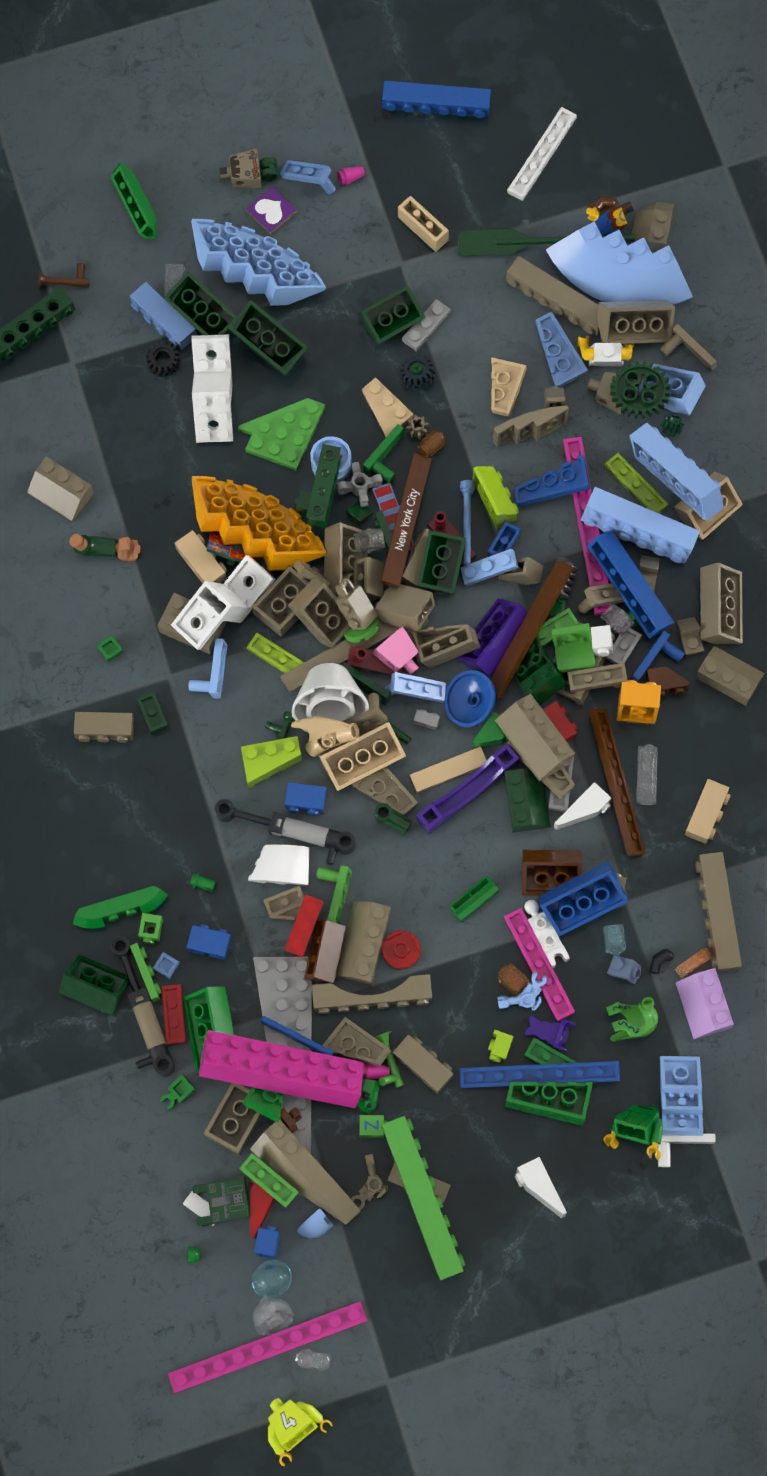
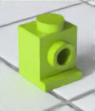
[488,1030,513,1063]

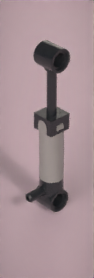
[215,799,356,865]

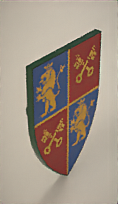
[206,532,262,566]

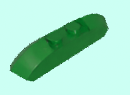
[110,162,157,239]
[73,886,168,929]

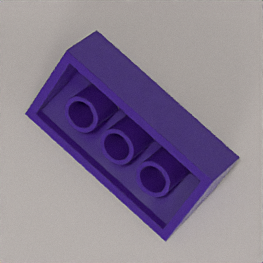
[456,598,528,677]

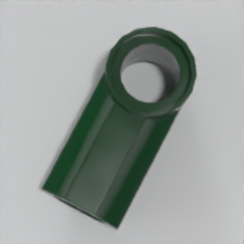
[374,803,413,835]

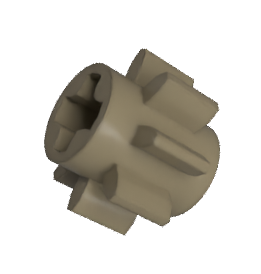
[406,415,429,439]

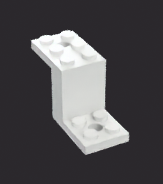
[191,335,233,443]
[171,555,276,650]

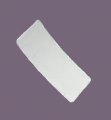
[183,1191,215,1226]

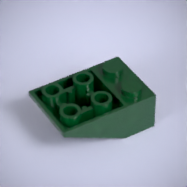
[514,637,567,705]

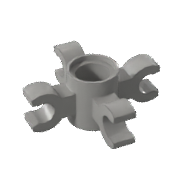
[337,462,383,507]

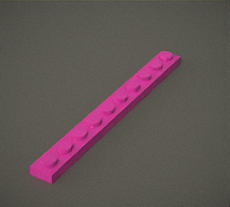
[563,437,614,616]
[168,1301,367,1394]

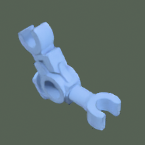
[497,971,546,1011]

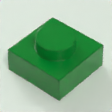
[97,635,123,662]

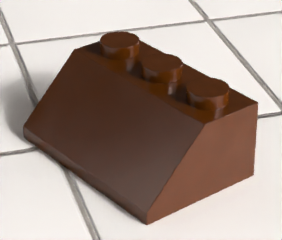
[522,850,582,895]

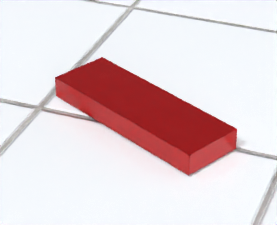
[161,984,187,1046]

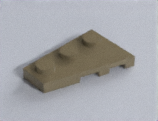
[351,767,418,816]
[322,1017,391,1067]

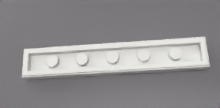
[507,107,577,201]

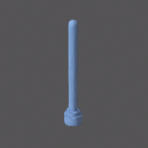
[460,480,475,566]

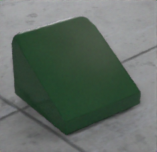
[346,501,373,526]

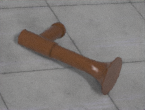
[38,263,89,290]

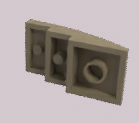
[493,405,569,448]

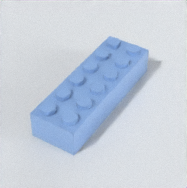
[630,423,724,521]
[581,487,700,564]

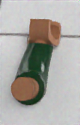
[69,534,140,561]

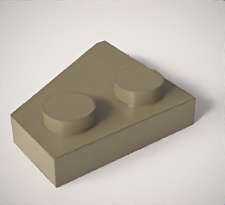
[263,885,304,921]

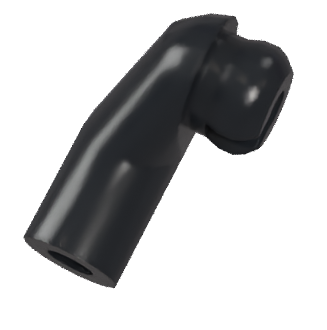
[649,949,674,974]

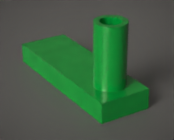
[363,424,404,483]

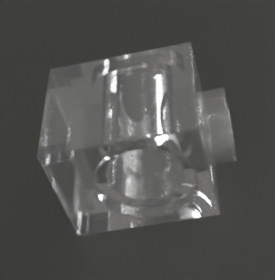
[353,529,385,553]
[600,603,635,636]

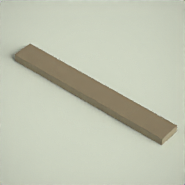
[280,621,406,694]

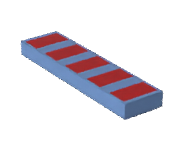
[372,483,414,553]

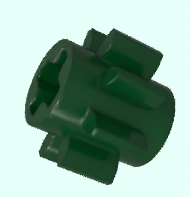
[660,414,684,437]

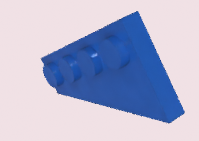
[514,454,590,507]

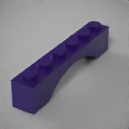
[417,744,519,835]

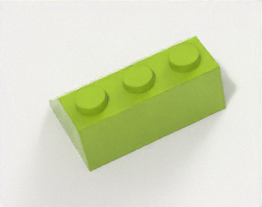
[473,466,519,529]

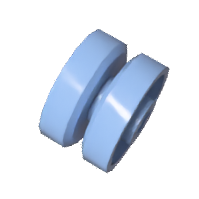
[310,437,352,484]

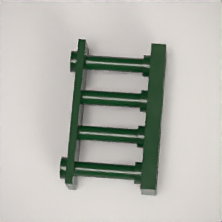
[306,444,342,529]

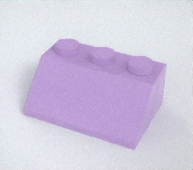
[675,968,734,1039]

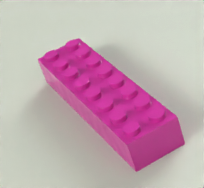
[199,1030,364,1108]

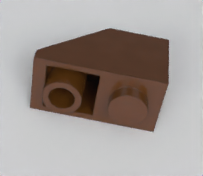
[646,667,689,698]

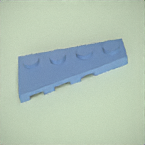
[535,311,588,388]

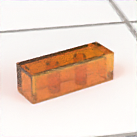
[675,947,714,979]

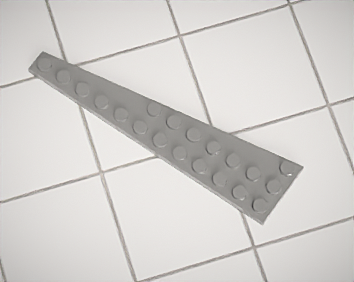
[253,957,312,1196]

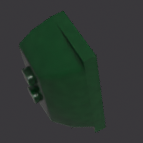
[164,271,237,335]
[227,300,308,376]

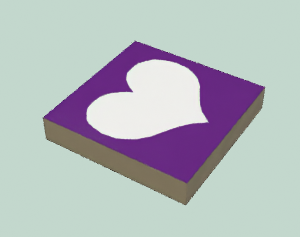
[246,186,297,235]

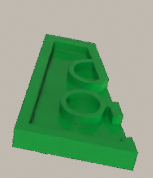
[243,1087,283,1123]

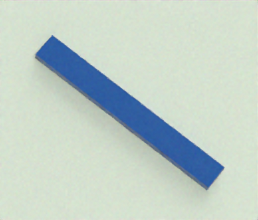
[459,1061,620,1088]

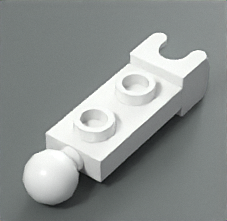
[524,900,570,968]

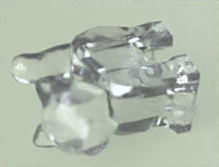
[295,1349,330,1371]

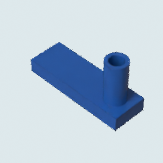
[629,630,685,681]

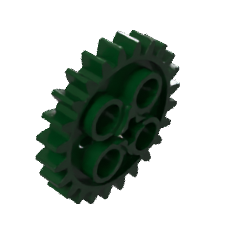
[610,361,671,419]

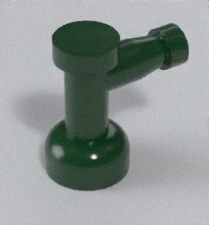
[265,711,295,739]

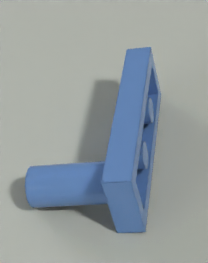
[279,160,336,194]

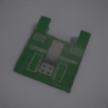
[193,1176,250,1227]

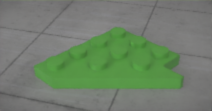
[238,398,325,471]

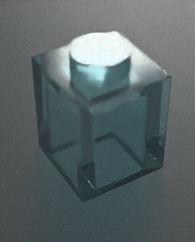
[602,924,626,955]

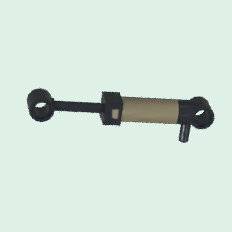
[110,936,175,1077]

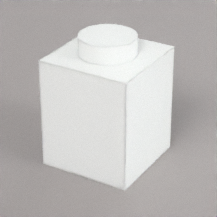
[591,625,614,657]

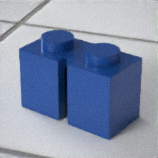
[285,782,327,816]
[186,924,232,961]
[254,1225,281,1259]

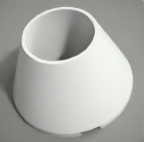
[292,663,369,732]

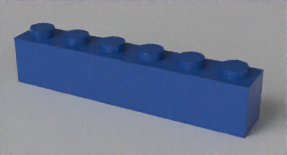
[382,81,491,118]
[587,530,674,639]

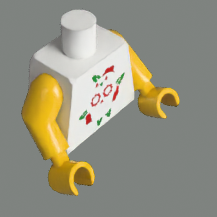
[577,335,635,366]

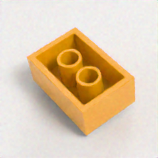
[617,680,661,724]

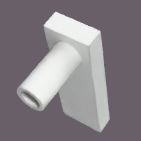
[658,1134,716,1167]

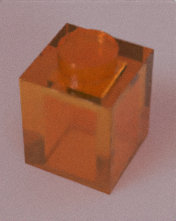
[498,963,529,996]

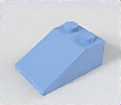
[638,364,706,416]

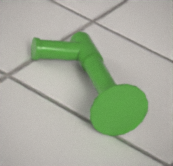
[374,1031,404,1088]

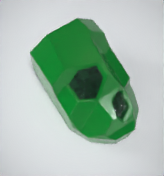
[357,1079,380,1113]

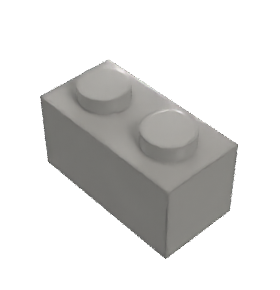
[414,709,440,730]

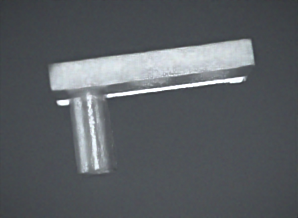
[636,744,658,805]

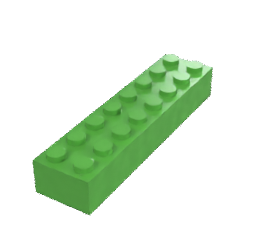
[381,1116,465,1280]

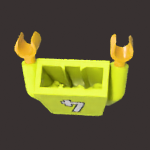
[268,1398,332,1466]

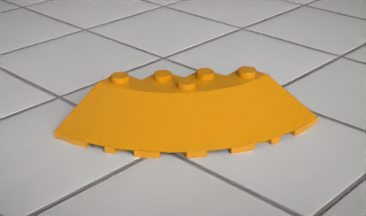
[191,476,327,570]

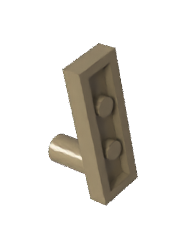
[659,324,717,371]
[578,583,624,614]
[567,663,627,693]
[342,693,387,734]

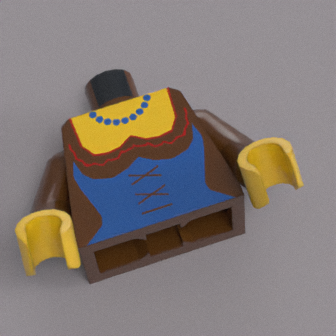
[586,197,634,235]

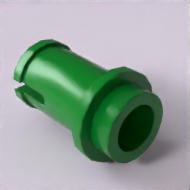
[190,873,216,892]

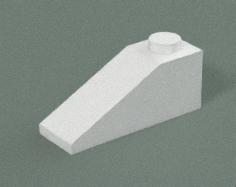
[554,782,611,830]

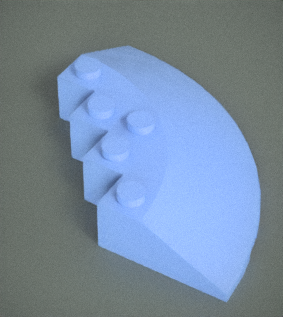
[191,219,326,306]
[546,221,693,305]

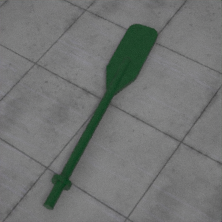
[458,228,635,256]

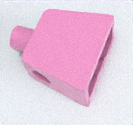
[372,627,419,675]

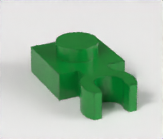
[160,1074,196,1110]

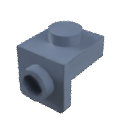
[607,955,642,984]

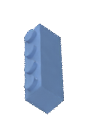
[130,282,197,351]

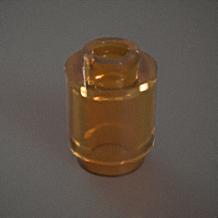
[418,430,446,457]

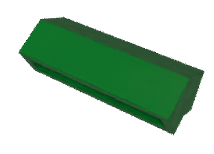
[449,876,499,922]

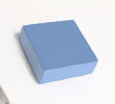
[153,952,180,980]

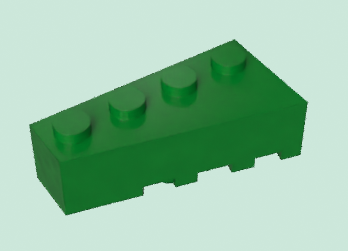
[505,1082,593,1126]

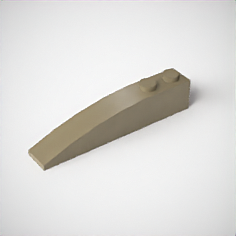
[250,1120,361,1225]

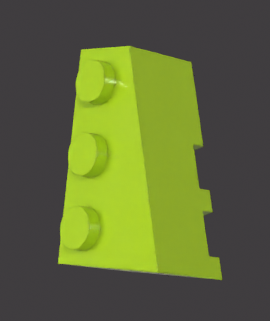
[241,736,302,789]

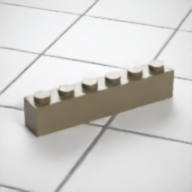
[506,256,600,336]
[695,852,742,973]

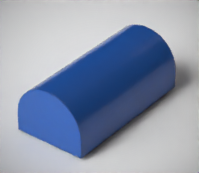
[487,521,522,557]

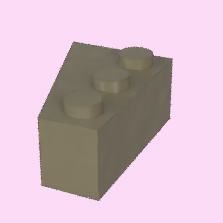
[412,624,481,669]

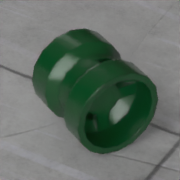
[259,157,278,182]

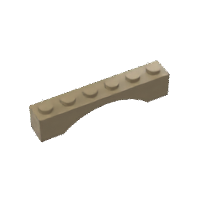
[312,974,432,1014]

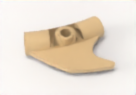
[291,716,359,757]

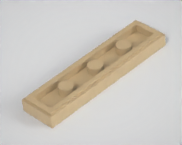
[410,746,487,793]

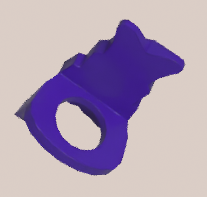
[524,1016,575,1051]

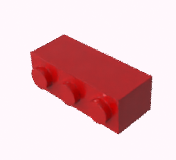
[285,894,324,957]

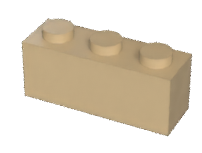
[398,196,449,252]
[174,530,227,583]
[685,779,730,844]

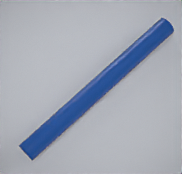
[260,1016,334,1056]

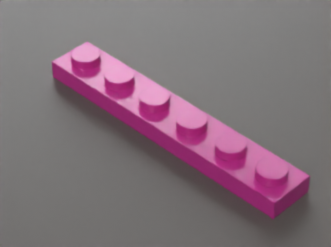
[504,908,575,1022]

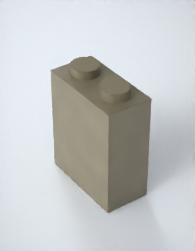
[375,584,435,631]

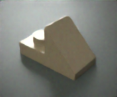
[639,555,660,592]
[676,617,704,657]

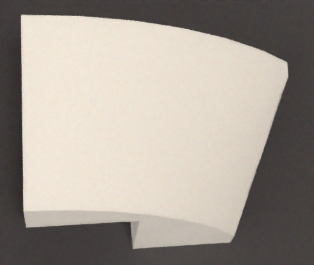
[248,845,309,886]

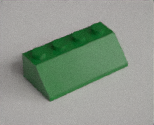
[182,987,234,1074]

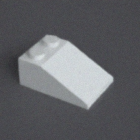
[515,1157,567,1218]

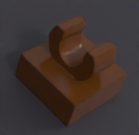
[280,1107,302,1134]

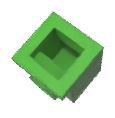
[138,913,164,945]

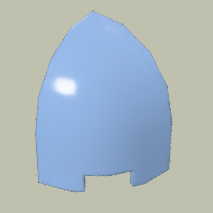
[296,1209,334,1239]

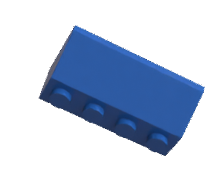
[539,861,628,936]

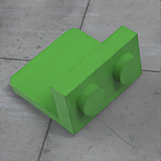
[551,623,596,672]

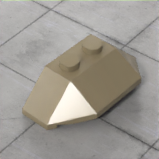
[630,202,675,254]

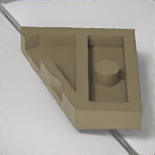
[293,560,331,588]

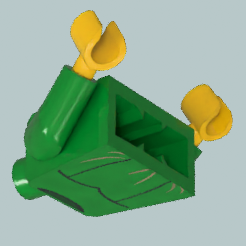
[604,1104,663,1160]

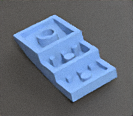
[660,1056,703,1136]

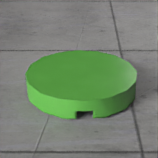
[344,617,380,643]

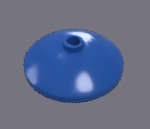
[444,670,496,727]

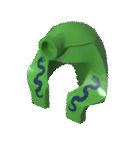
[606,997,658,1042]

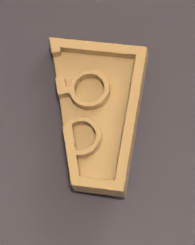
[491,357,527,417]
[362,377,414,438]

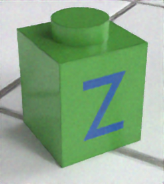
[360,1115,388,1138]

